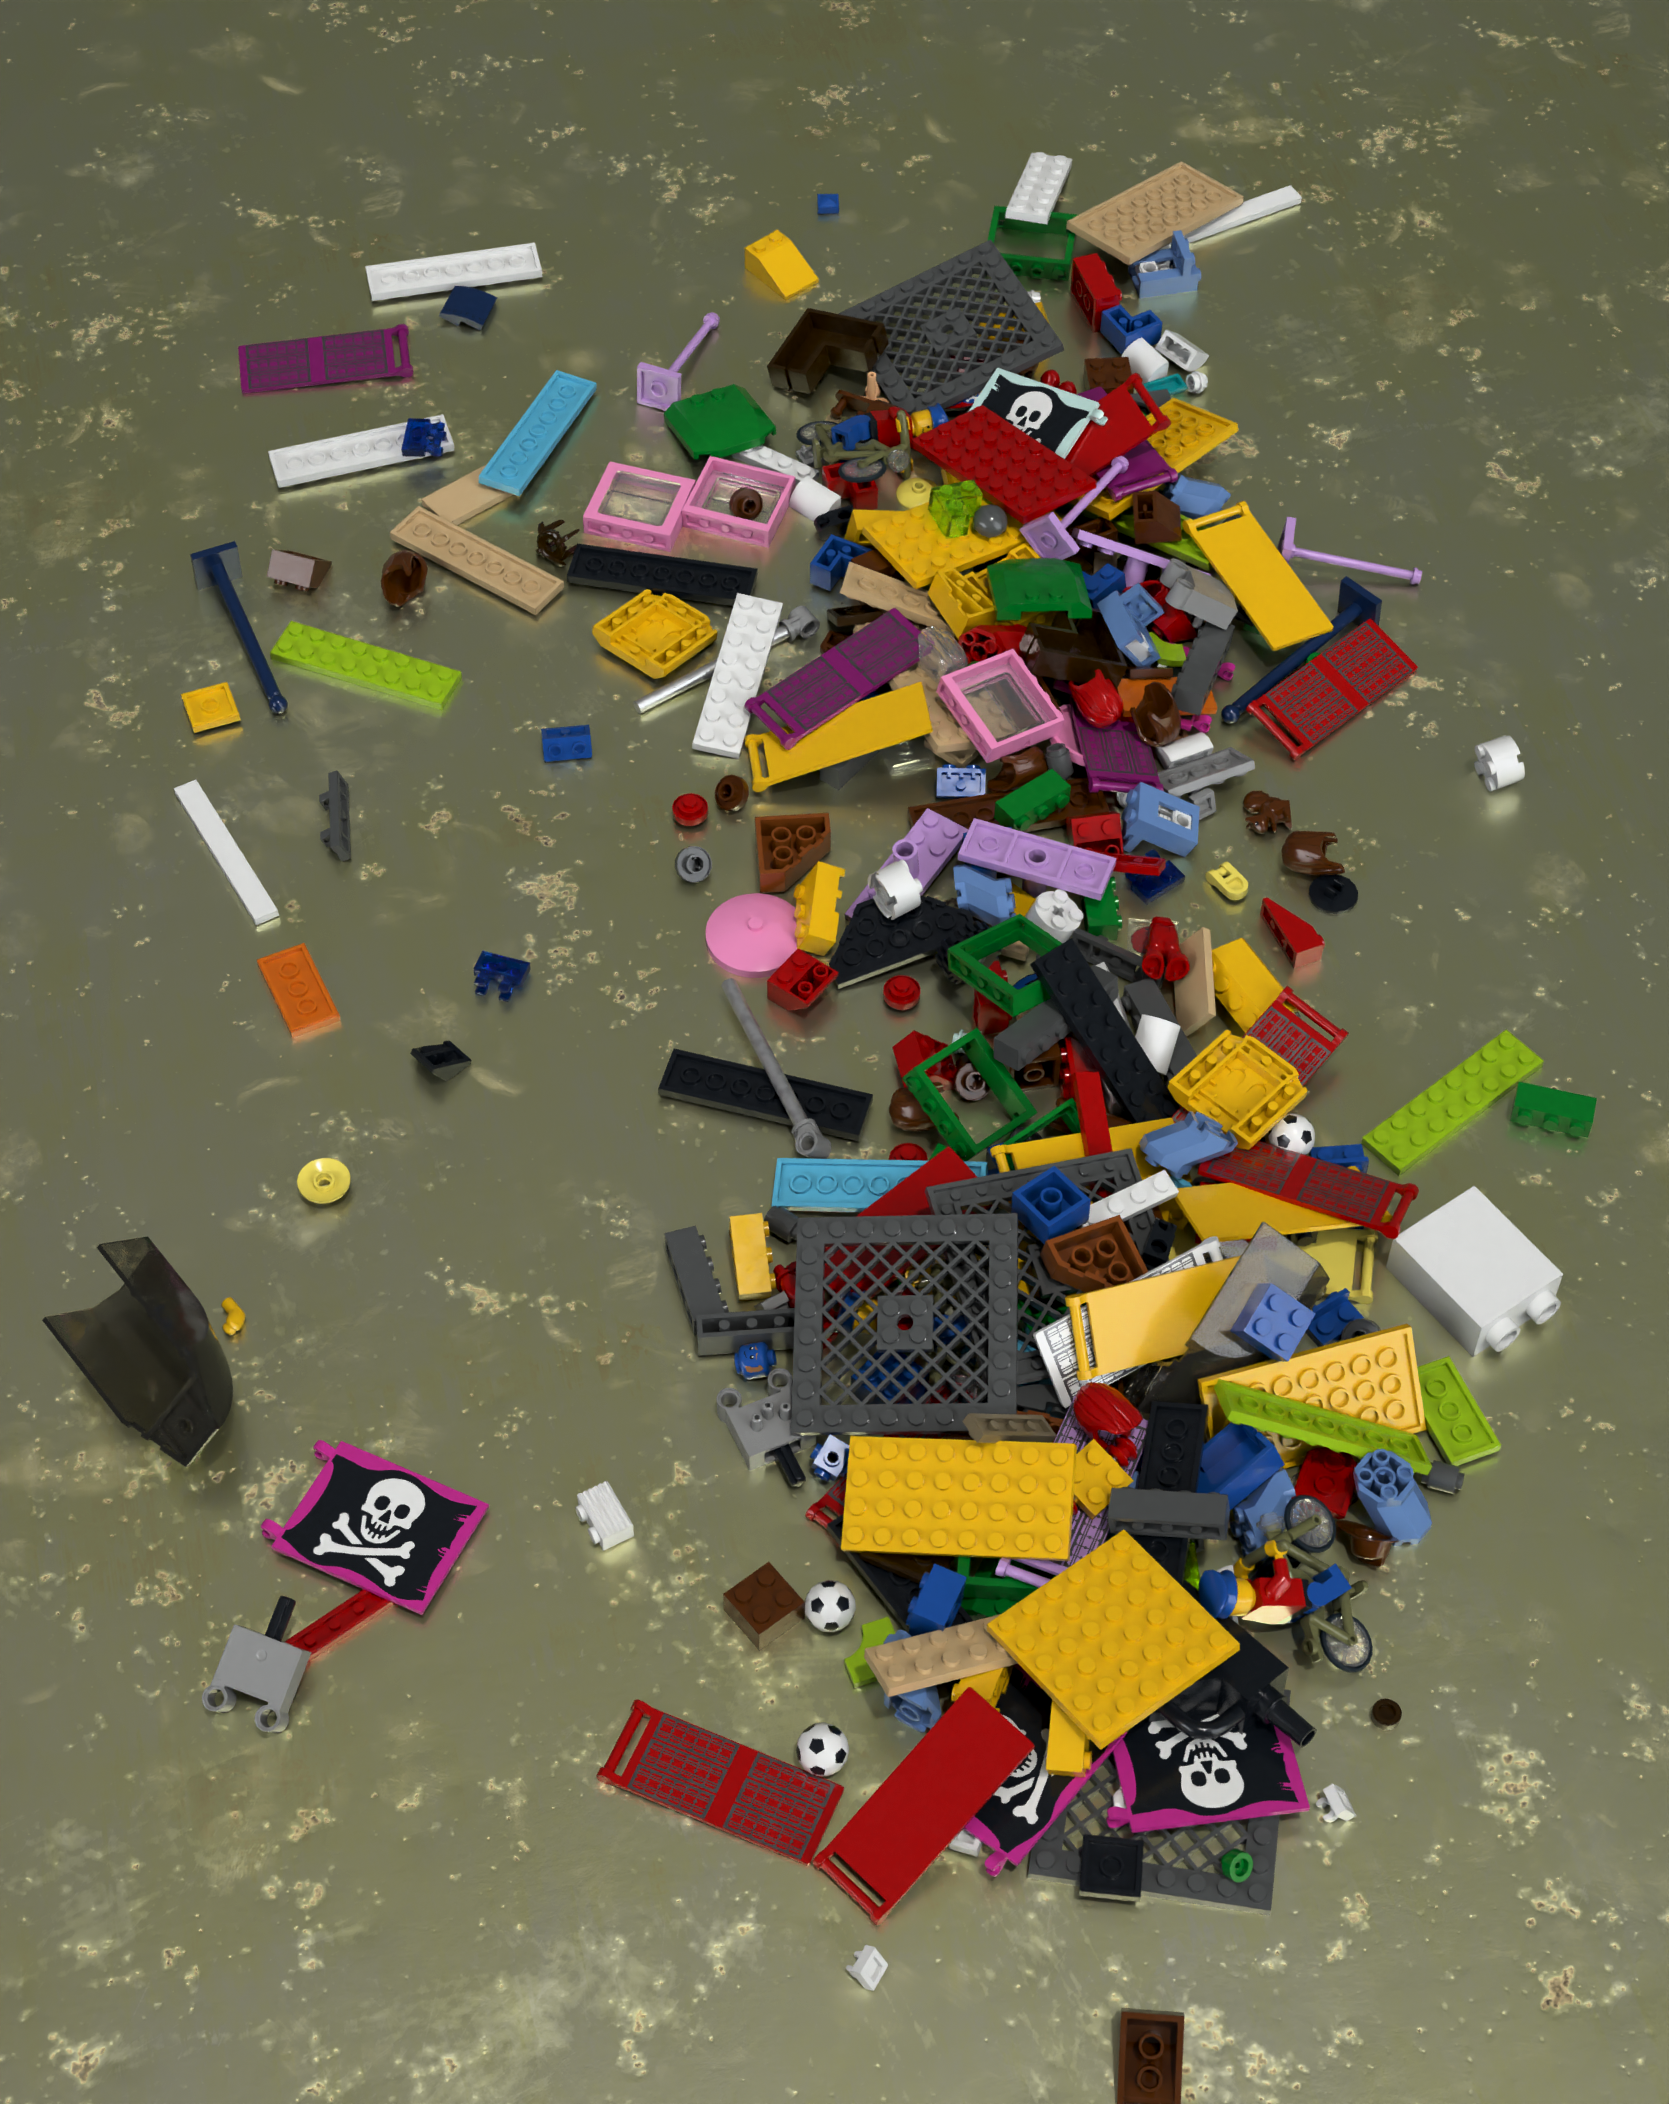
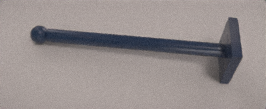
[190,541,288,714]
[1221,576,1382,724]

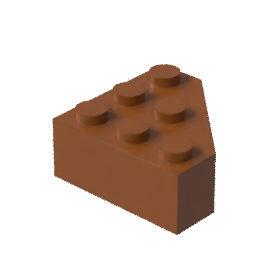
[755,813,831,893]
[1040,1215,1148,1292]

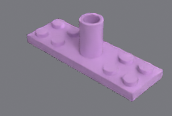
[1071,527,1211,587]
[845,808,968,922]
[958,818,1116,901]

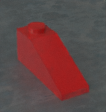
[1260,897,1325,969]

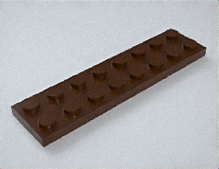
[908,777,1110,832]

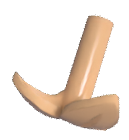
[858,372,889,403]

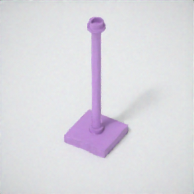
[637,312,720,411]
[1019,456,1129,560]
[1277,516,1422,585]

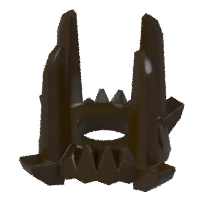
[535,520,580,567]

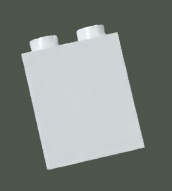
[1386,1186,1563,1357]

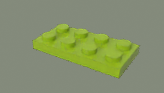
[1417,1356,1501,1466]

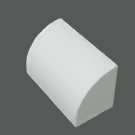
[1155,330,1210,372]
[1121,337,1169,384]
[789,476,841,522]
[1154,732,1214,770]
[1135,1014,1181,1075]

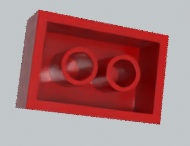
[1070,253,1122,333]

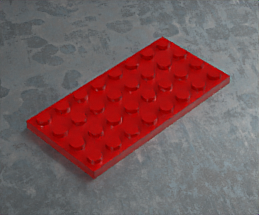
[911,405,1096,525]

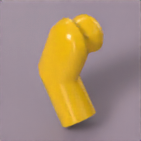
[221,1297,245,1335]

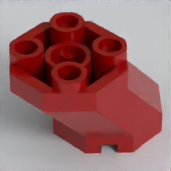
[956,623,1027,668]

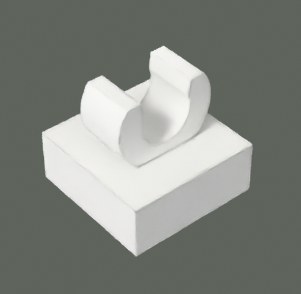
[1316,1784,1357,1822]
[846,1945,888,1991]

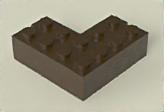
[767,308,889,394]
[1019,608,1128,689]

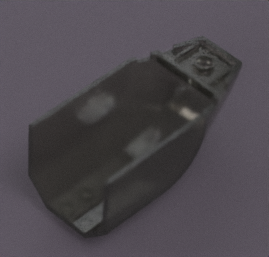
[1122,1222,1330,1414]
[42,1236,233,1467]

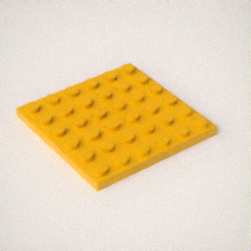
[987,1530,1240,1750]

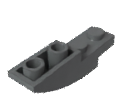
[1017,1384,1070,1419]

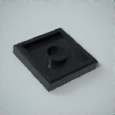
[1079,1834,1144,1902]

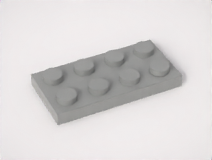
[1147,747,1255,798]

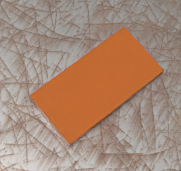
[1116,677,1217,717]
[257,943,341,1038]

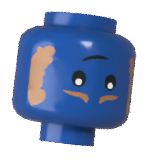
[734,1341,777,1380]

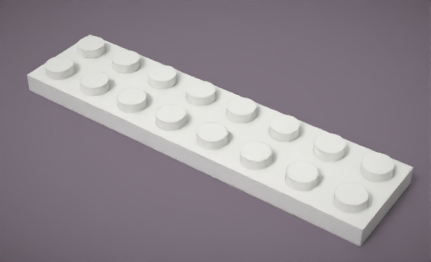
[365,243,542,301]
[268,414,455,488]
[692,593,783,759]

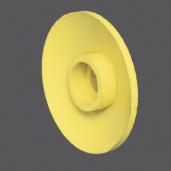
[896,478,941,509]
[297,1158,351,1204]

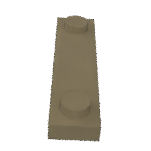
[963,1413,1057,1443]

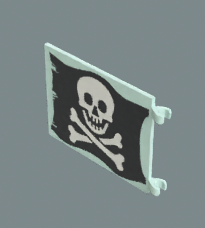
[968,368,1108,459]

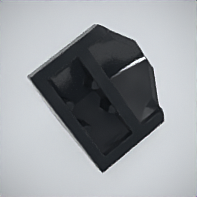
[410,1041,472,1081]

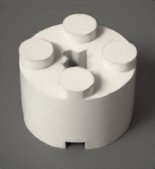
[1474,735,1525,791]
[868,859,923,920]
[1025,889,1083,944]

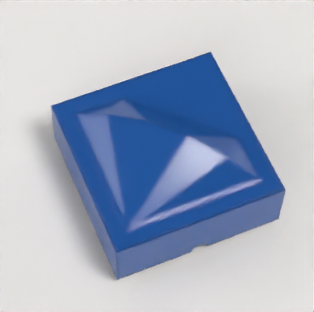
[817,194,839,214]

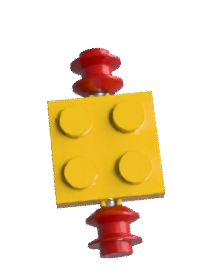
[1073,1437,1137,1519]

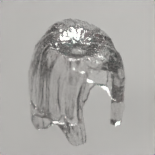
[917,626,968,683]

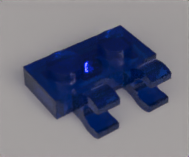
[401,418,447,457]
[1125,849,1185,905]
[473,951,530,1002]

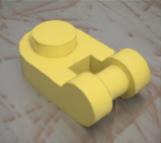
[1205,861,1248,900]

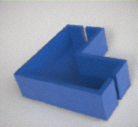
[1135,1422,1285,1510]

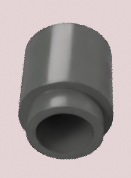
[1045,743,1074,780]
[764,1206,799,1243]
[1421,1460,1465,1494]

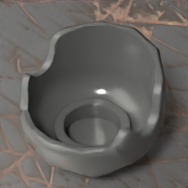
[973,504,1008,538]

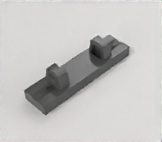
[319,770,351,861]
[1072,928,1165,990]

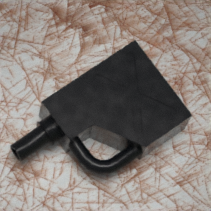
[1145,1580,1316,1748]

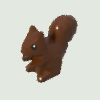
[1243,791,1292,834]

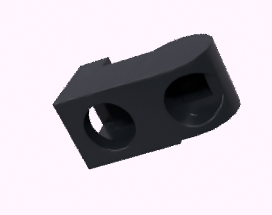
[814,505,855,541]
[1141,1217,1177,1271]

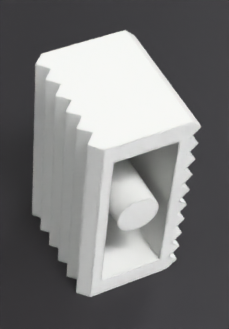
[575,1481,634,1551]

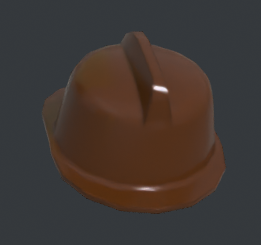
[1336,1520,1399,1567]

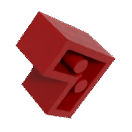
[822,463,878,510]

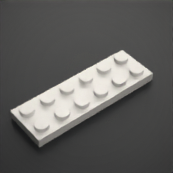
[1005,152,1072,224]

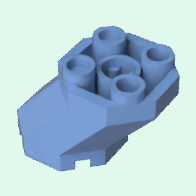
[1157,473,1231,526]
[953,864,1016,926]
[1139,1111,1238,1179]
[1353,1449,1432,1546]
[1230,1468,1299,1562]
[883,1630,942,1732]

